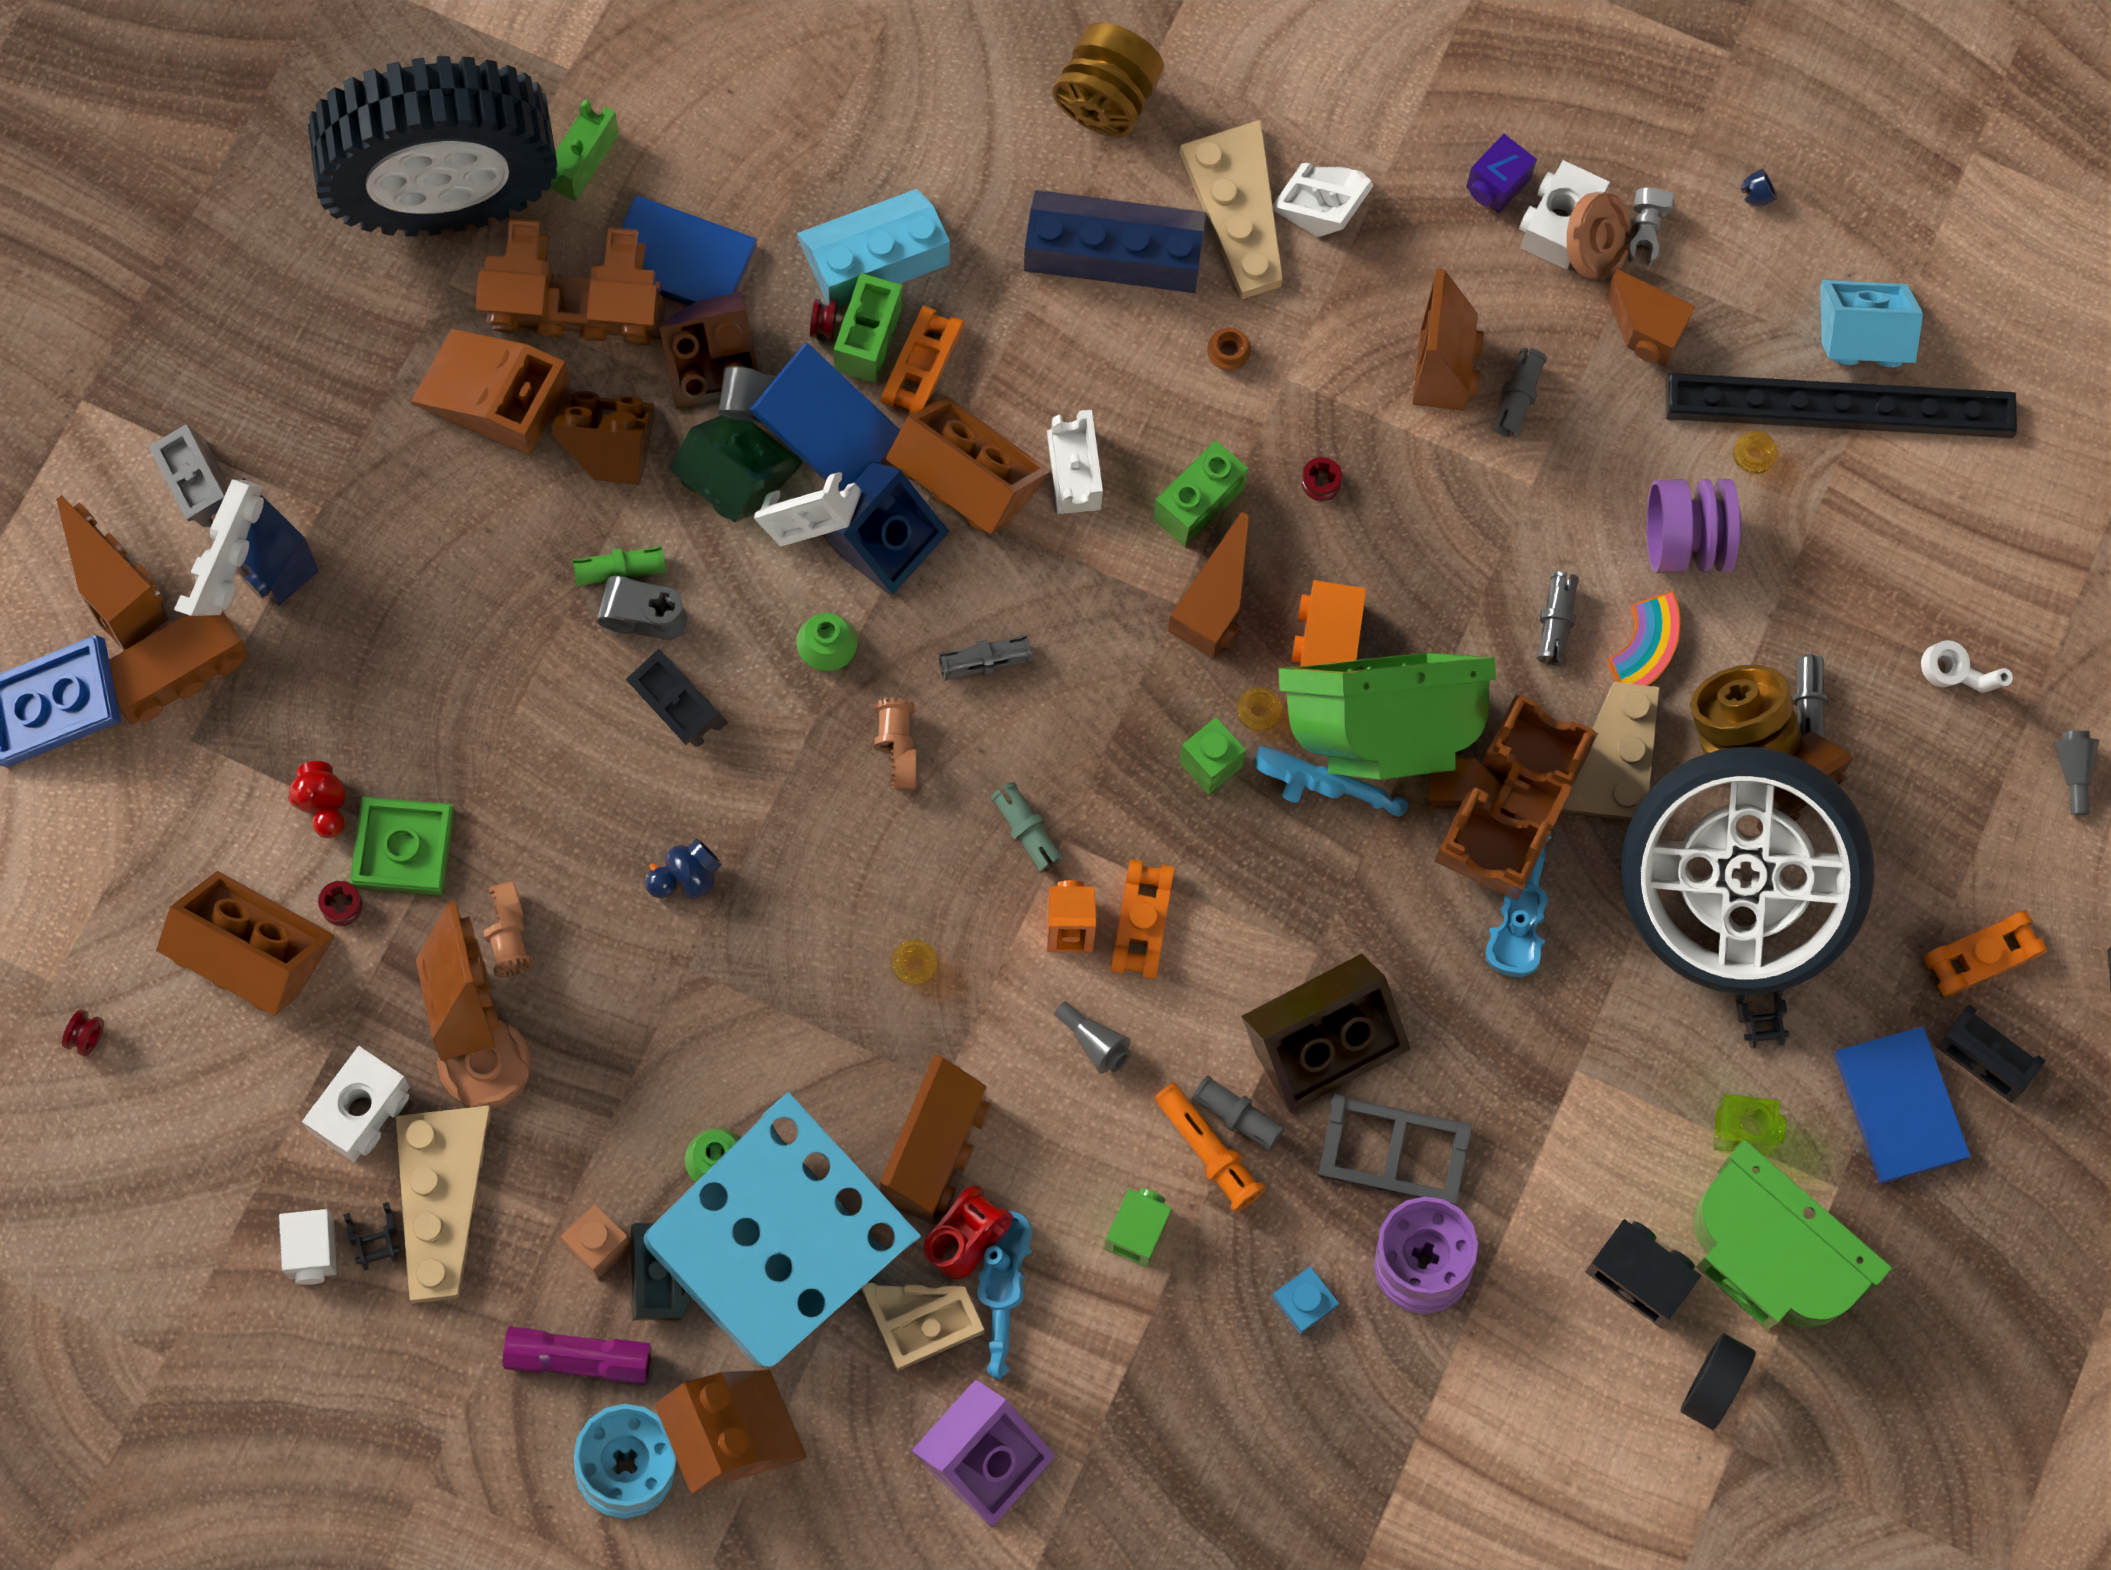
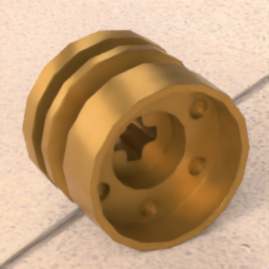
[1053,22,1164,137]

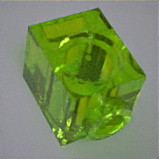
[1713,1094,1786,1156]

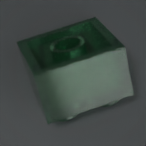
[668,415,802,522]

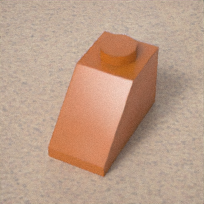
[1047,880,1096,953]

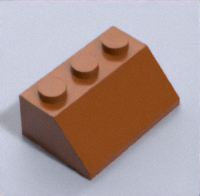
[885,396,1051,535]
[156,871,334,1016]
[880,1054,992,1224]

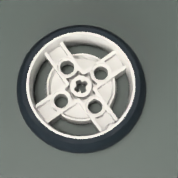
[1621,747,1875,995]

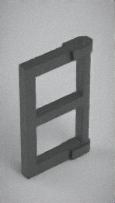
[1318,1094,1472,1205]

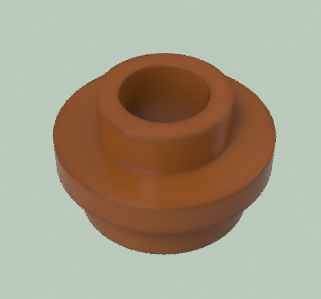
[1207,328,1251,371]

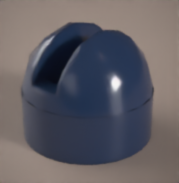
[1741,168,1777,207]

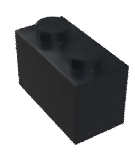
[1585,1219,1702,1329]

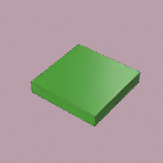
[350,797,455,896]

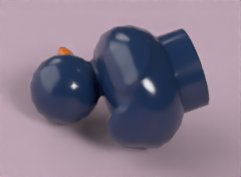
[645,838,722,899]

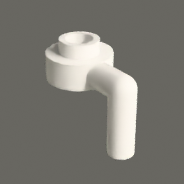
[1921,641,2013,693]

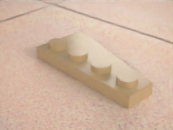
[1180,120,1282,300]
[396,1105,491,1304]

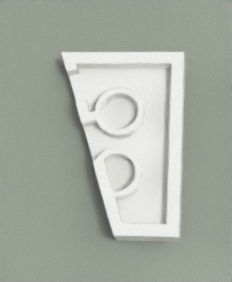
[174,479,264,616]

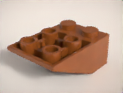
[411,329,570,456]
[56,495,168,651]
[416,901,500,1061]

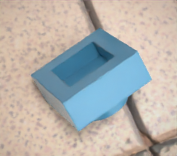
[1272,1266,1339,1335]

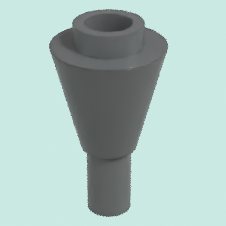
[2053,731,2100,815]
[1054,1001,1131,1074]

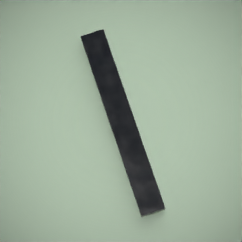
[1666,373,2017,438]

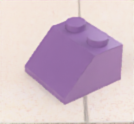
[912,1380,1055,1527]

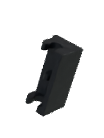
[626,649,728,747]
[1936,1004,2046,1103]

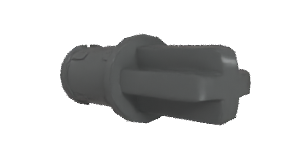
[1793,654,1828,738]

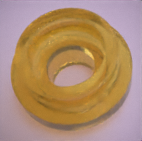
[1733,431,1778,474]
[1237,687,1282,732]
[891,939,937,985]

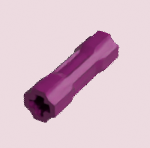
[502,1326,652,1386]

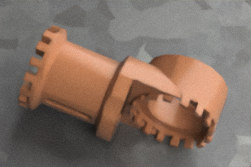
[873,698,916,789]
[483,880,535,978]

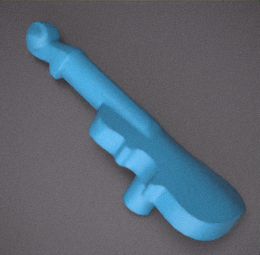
[1253,746,1409,817]
[1485,833,1553,977]
[977,1211,1033,1379]

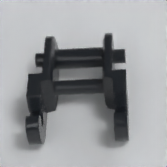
[1735,990,1789,1048]
[344,1202,401,1271]

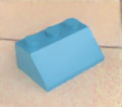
[797,189,950,307]

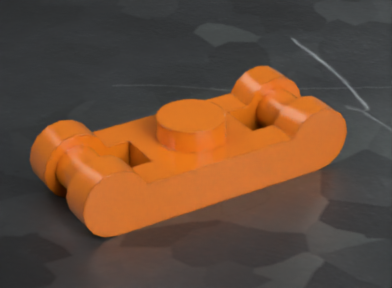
[881,305,965,415]
[1111,859,1175,980]
[1922,910,2048,998]

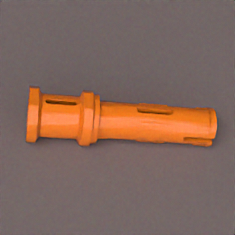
[1154,1082,1267,1214]

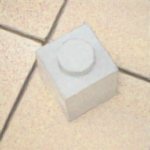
[279,1209,337,1285]

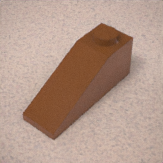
[1168,511,1249,659]

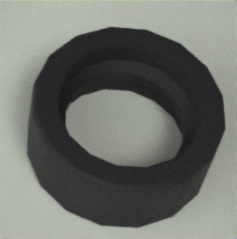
[1680,1333,1756,1430]

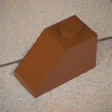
[1606,269,1696,366]

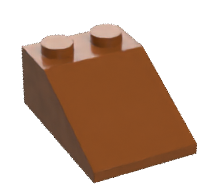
[1412,269,1484,411]
[654,1370,807,1494]

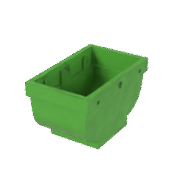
[1279,652,1496,780]
[1693,1139,1892,1331]

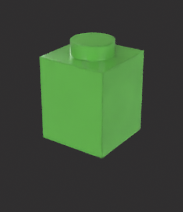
[1179,718,1246,795]
[1104,1188,1172,1268]

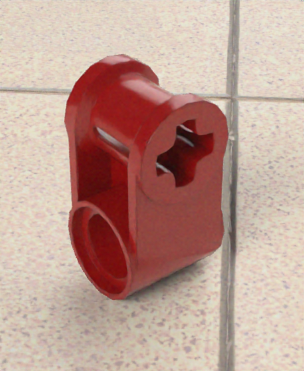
[923,1185,1013,1279]

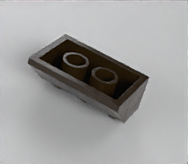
[1241,953,1411,1113]

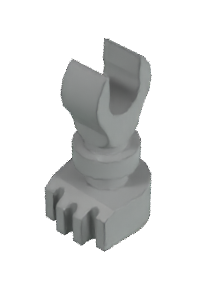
[1627,188,1675,266]

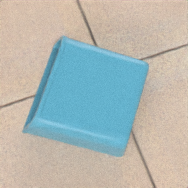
[644,1092,921,1368]

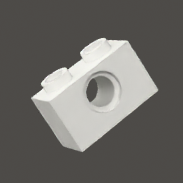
[1519,160,1609,270]
[302,1046,410,1163]

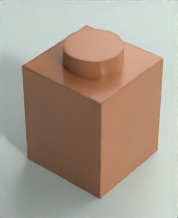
[560,1203,631,1280]

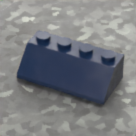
[1024,190,1206,293]

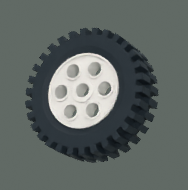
[308,56,558,237]

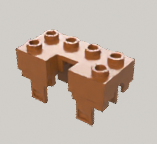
[475,218,665,345]
[1434,694,1598,901]

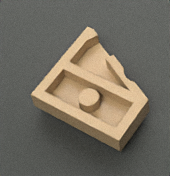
[861,1283,984,1372]

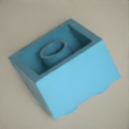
[1820,280,1923,367]

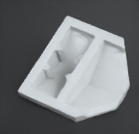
[1272,163,1373,237]

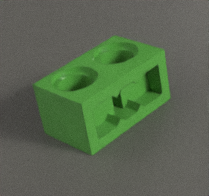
[833,273,903,384]
[1153,440,1249,548]

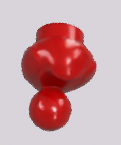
[288,761,346,838]

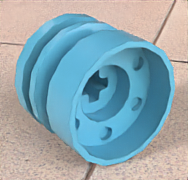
[574,1404,676,1519]

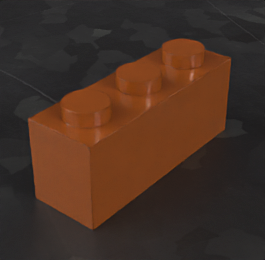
[109,610,249,726]

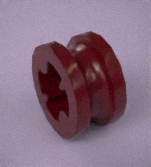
[810,298,838,340]
[1302,457,1342,501]
[318,881,363,926]
[62,1009,104,1057]

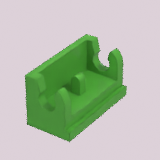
[550,99,619,201]

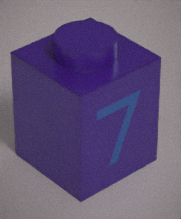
[1466,134,1537,213]

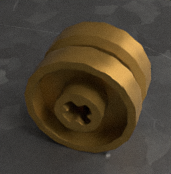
[1690,664,1802,756]

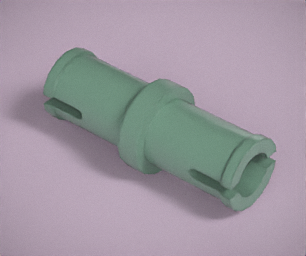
[990,782,1064,873]

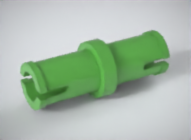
[572,545,666,587]

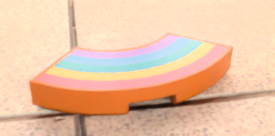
[1606,590,1681,686]

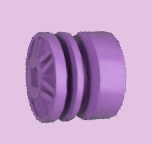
[1646,479,1742,573]
[1374,1196,1478,1314]

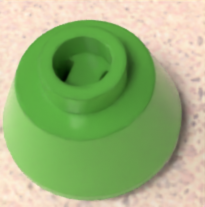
[797,613,858,671]
[685,1128,741,1183]

